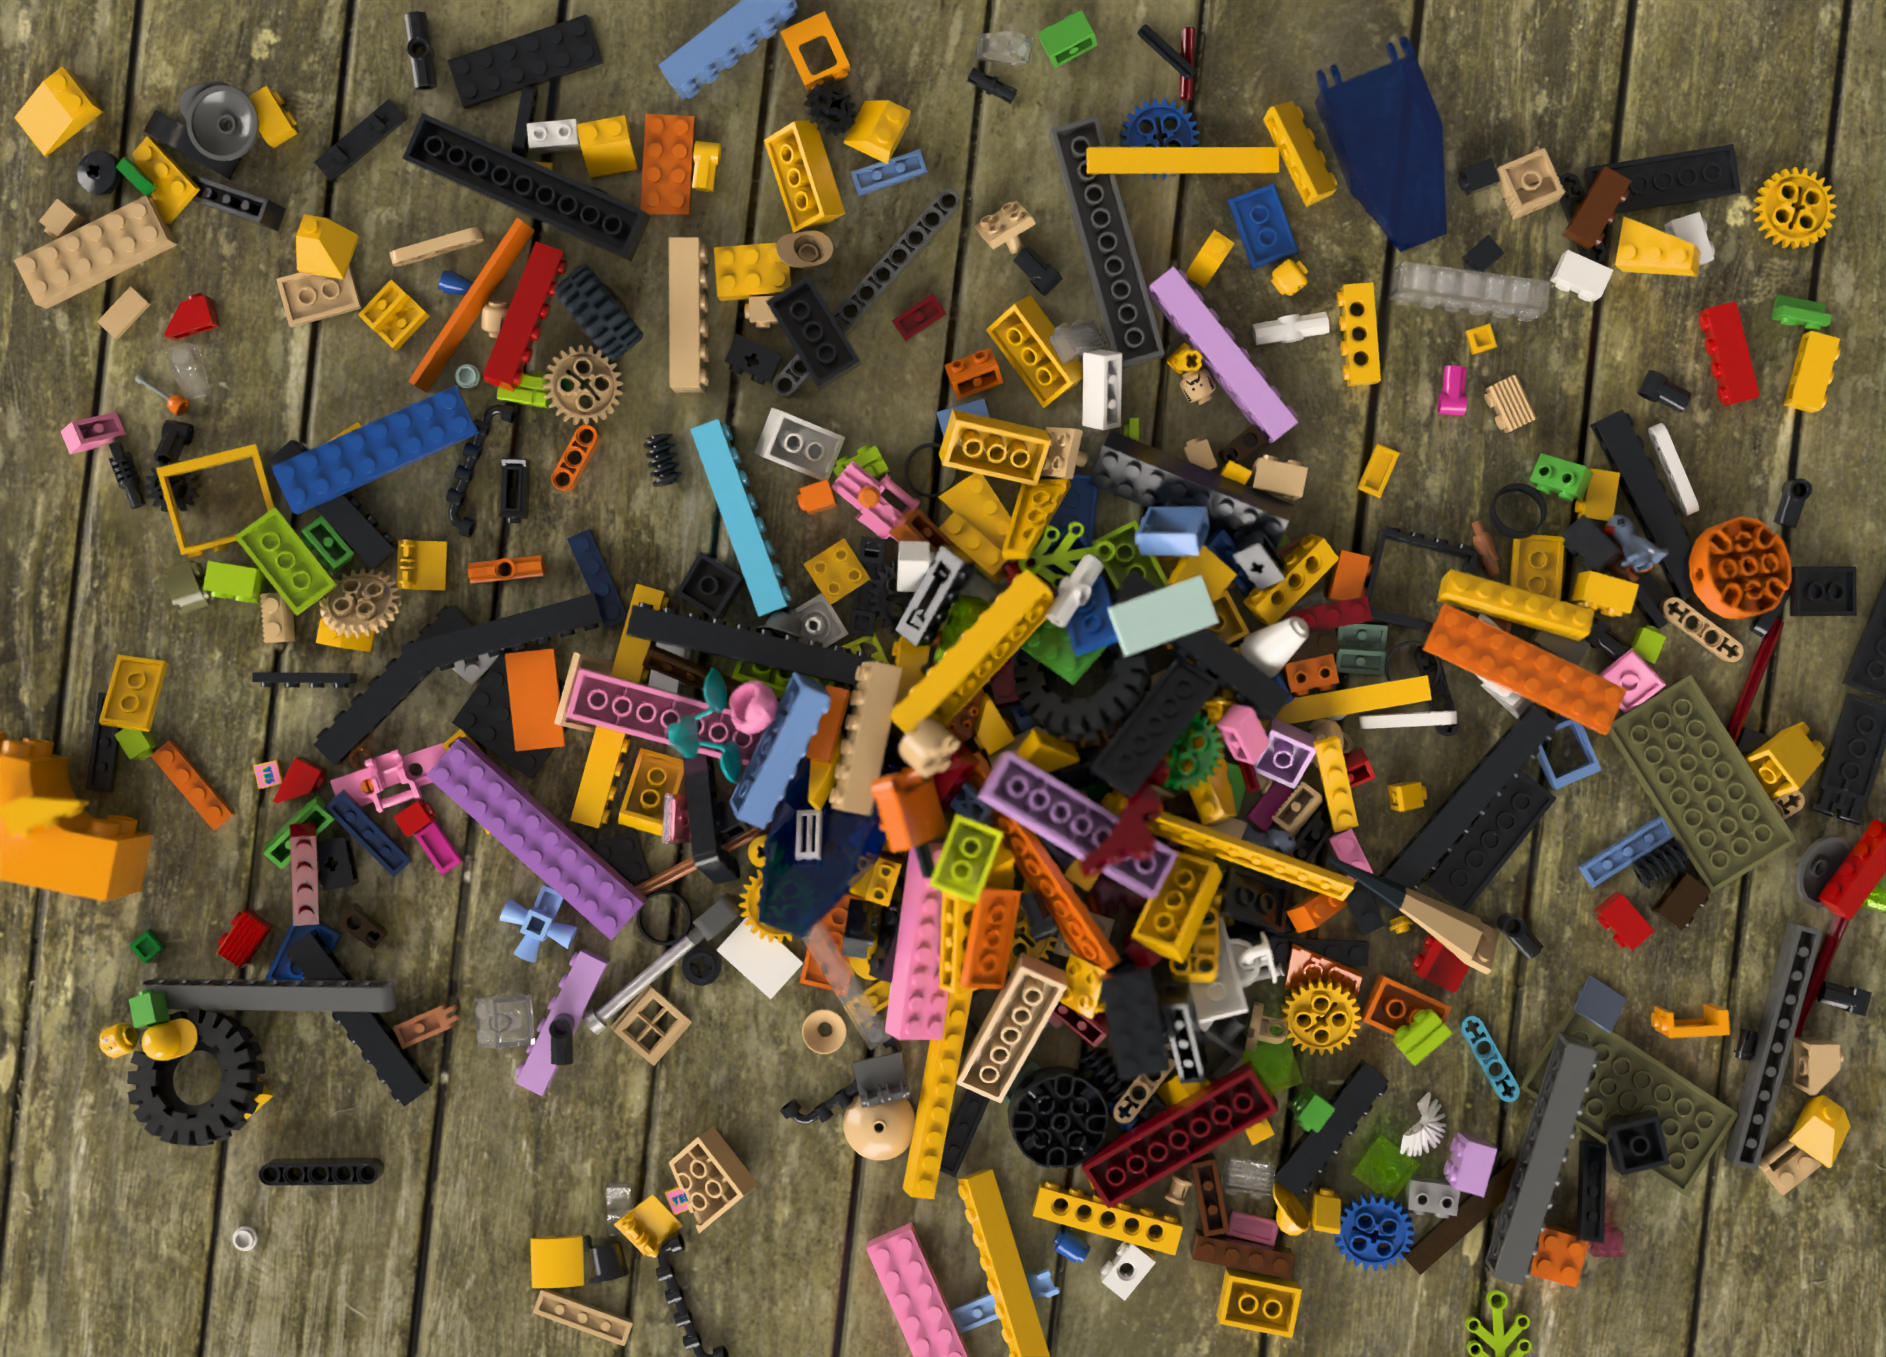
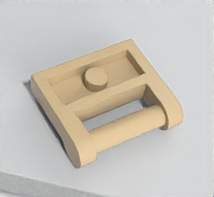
[1759,1131,1822,1196]

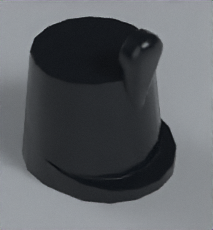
[583,1235,629,1283]

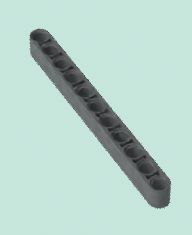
[774,189,960,398]
[142,978,397,1012]

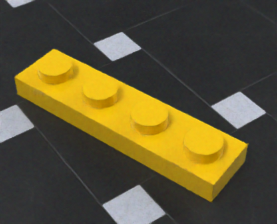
[1313,735,1359,833]

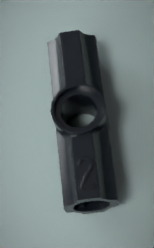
[404,11,437,91]
[1570,602,1632,661]

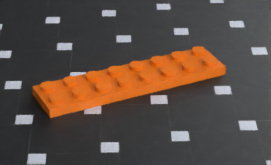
[1422,603,1628,735]

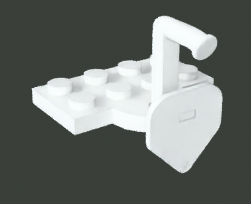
[1184,917,1286,1024]

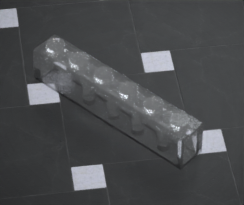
[794,907,892,1051]

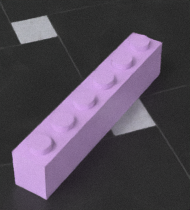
[515,948,610,1096]

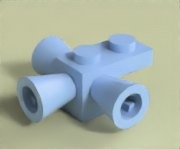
[500,884,578,962]

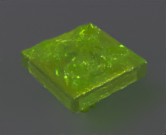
[1242,1037,1303,1093]
[1350,1133,1420,1200]

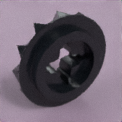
[682,946,721,986]

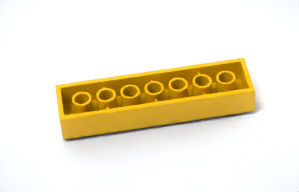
[889,569,1055,735]

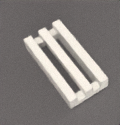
[795,810,823,860]

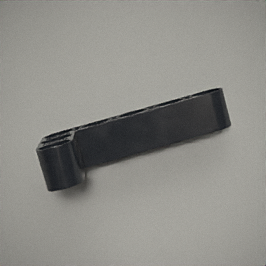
[683,753,741,884]

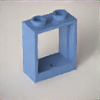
[1135,507,1210,555]
[1536,715,1602,789]

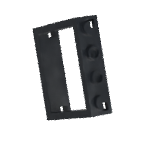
[1364,526,1479,633]

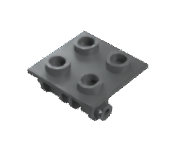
[853,1052,910,1108]

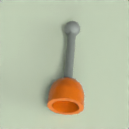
[135,374,190,416]

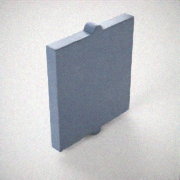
[1573,976,1627,1033]

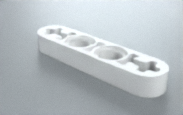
[1648,423,1699,516]
[1359,710,1457,729]

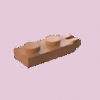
[393,1004,462,1049]

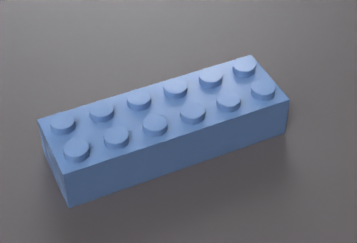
[659,0,799,101]
[729,671,831,829]

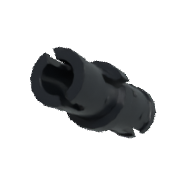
[967,67,1018,104]

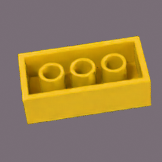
[939,409,1051,486]

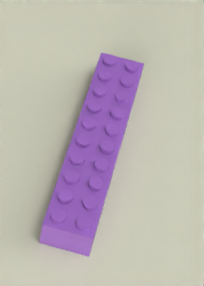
[426,737,648,940]

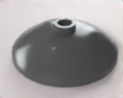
[187,85,259,161]
[1796,835,1853,907]

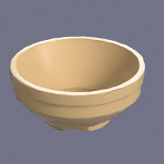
[802,1009,847,1054]

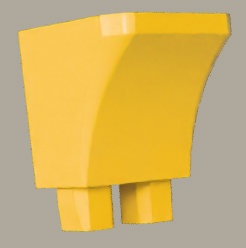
[1165,545,1237,604]
[1744,722,1825,799]
[844,848,904,907]

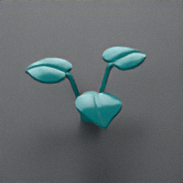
[668,668,742,784]

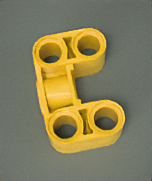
[1169,907,1221,983]

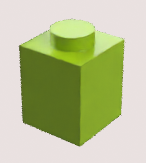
[1630,625,1667,664]
[115,728,159,761]

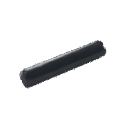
[1137,24,1196,80]

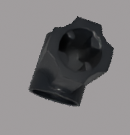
[1013,246,1063,296]
[1637,370,1692,413]
[154,419,194,466]
[1773,478,1812,528]
[1020,889,1059,943]
[1497,913,1544,960]
[1817,981,1872,1016]
[549,1013,575,1066]

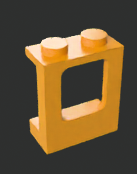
[780,11,851,91]
[1651,1003,1730,1038]

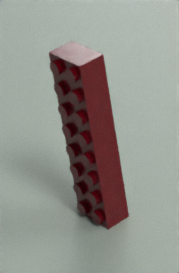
[1082,1060,1278,1209]

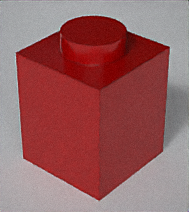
[393,799,437,837]

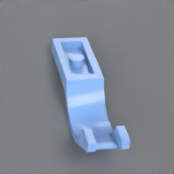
[950,1269,1060,1333]

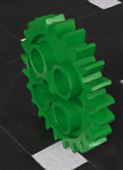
[1164,712,1225,791]

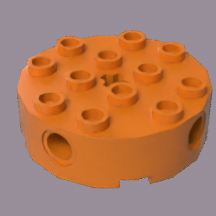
[1688,517,1792,619]

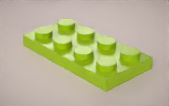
[234,507,337,616]

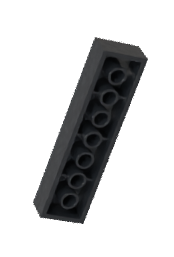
[1088,430,1295,549]

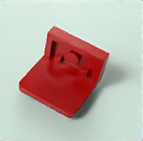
[1411,933,1470,993]

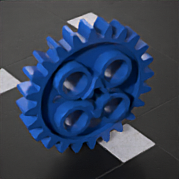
[1120,98,1200,180]
[1334,1192,1415,1271]

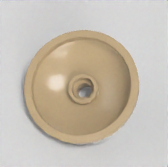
[843,1094,916,1161]

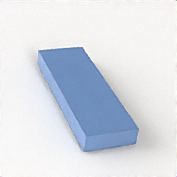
[851,148,928,197]

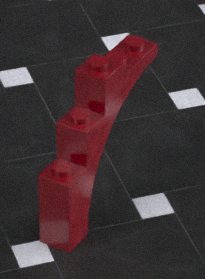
[1079,728,1169,878]

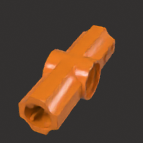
[468,555,545,584]

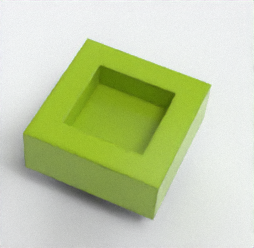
[1123,418,1139,441]

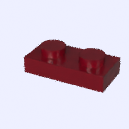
[892,293,946,342]

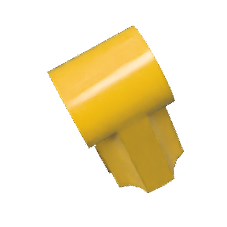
[692,141,721,192]
[1166,343,1202,376]

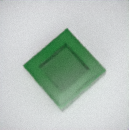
[129,929,166,964]

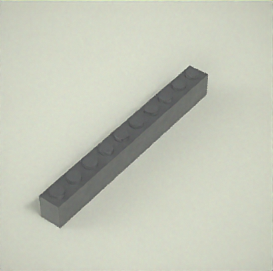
[1724,922,1822,1171]

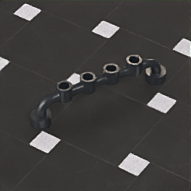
[446,402,519,538]
[780,1033,901,1124]
[656,1231,729,1357]

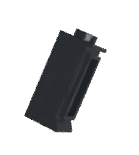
[499,458,530,523]

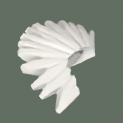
[1400,1092,1446,1157]

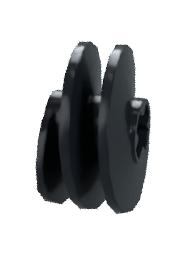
[77,150,121,196]

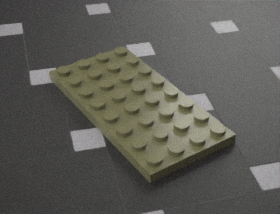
[1608,674,1797,894]
[1518,1005,1739,1196]

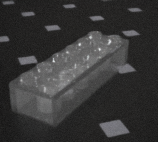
[1389,262,1551,322]

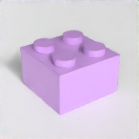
[1253,718,1317,789]
[1443,1131,1497,1197]

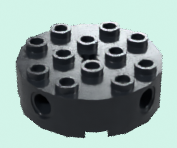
[1007,1065,1109,1169]

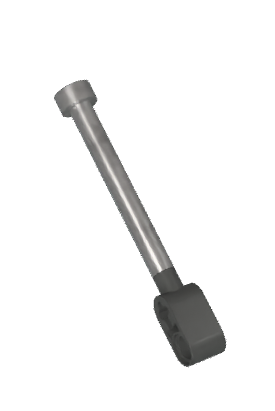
[582,893,743,1035]

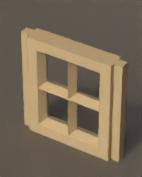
[610,984,693,1066]

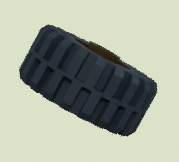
[554,264,643,360]

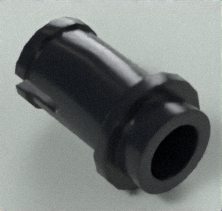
[1733,1028,1757,1061]

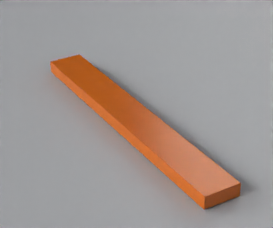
[408,218,535,393]

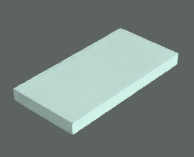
[1108,575,1219,656]

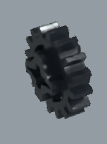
[804,82,857,136]
[145,461,201,512]

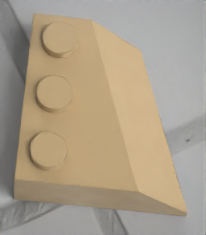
[669,1126,759,1233]

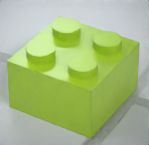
[203,561,270,603]

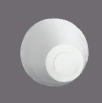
[1240,617,1309,678]

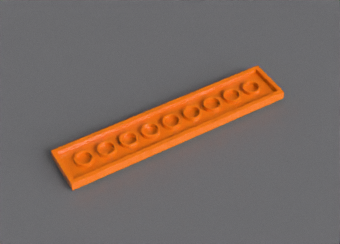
[962,751,1120,971]

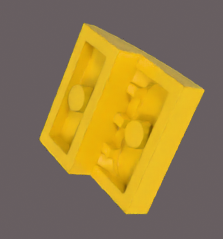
[358,279,430,351]
[530,1235,584,1288]

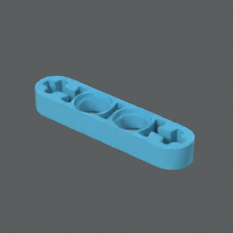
[1459,1014,1520,1102]

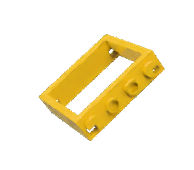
[156,444,275,559]

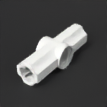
[1252,312,1329,346]
[1045,554,1104,627]

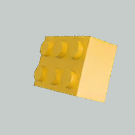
[714,243,793,301]
[1216,1268,1302,1338]

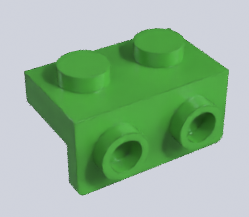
[1771,295,1832,331]

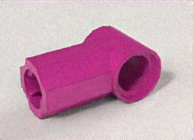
[1437,365,1467,416]

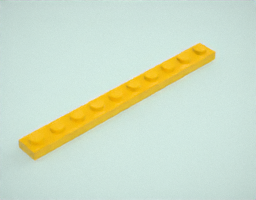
[1113,798,1354,901]

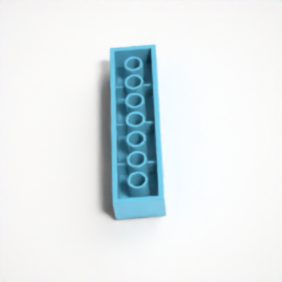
[690,419,792,617]

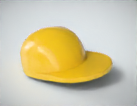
[142,1018,198,1061]
[1273,1182,1310,1236]

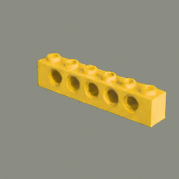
[1032,1181,1183,1255]

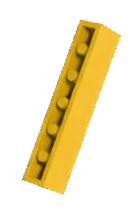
[1437,569,1595,642]

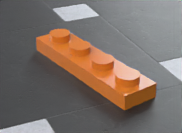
[151,740,235,830]

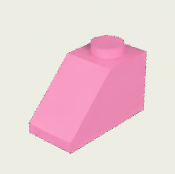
[61,412,126,454]

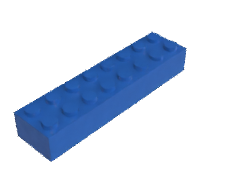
[271,385,480,514]

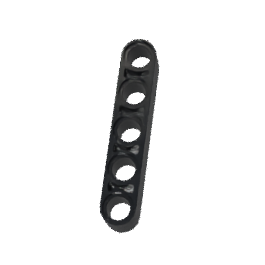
[258,1158,384,1186]

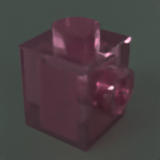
[1587,1223,1624,1257]

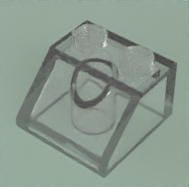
[474,994,535,1048]

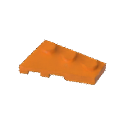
[1284,943,1362,998]

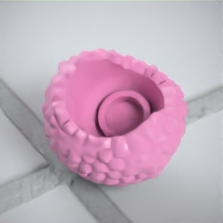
[729,680,778,734]

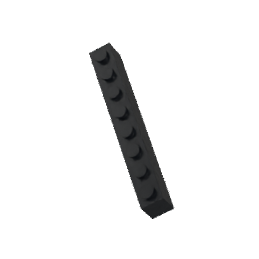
[1590,409,1696,600]
[1111,571,1291,721]
[400,593,603,678]
[313,605,475,766]
[286,929,433,1107]

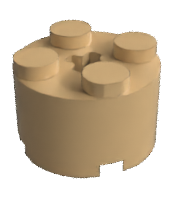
[899,718,960,778]

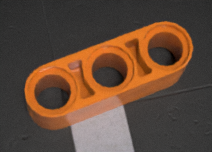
[551,425,601,492]

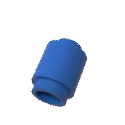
[1053,1229,1091,1264]

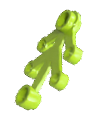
[1018,521,1115,590]
[1465,1289,1532,1357]

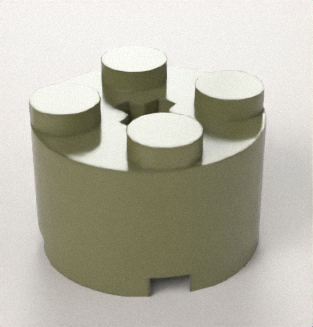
[162,559,215,616]

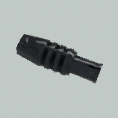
[109,441,146,509]

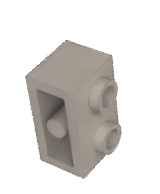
[1403,1175,1460,1218]

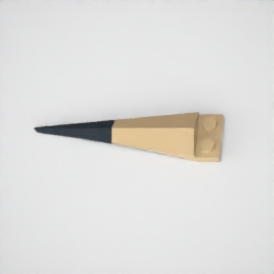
[1327,857,1499,974]

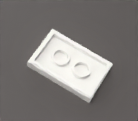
[717,917,804,999]

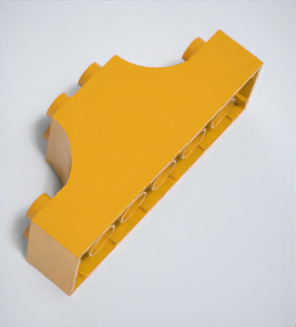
[0,731,153,901]

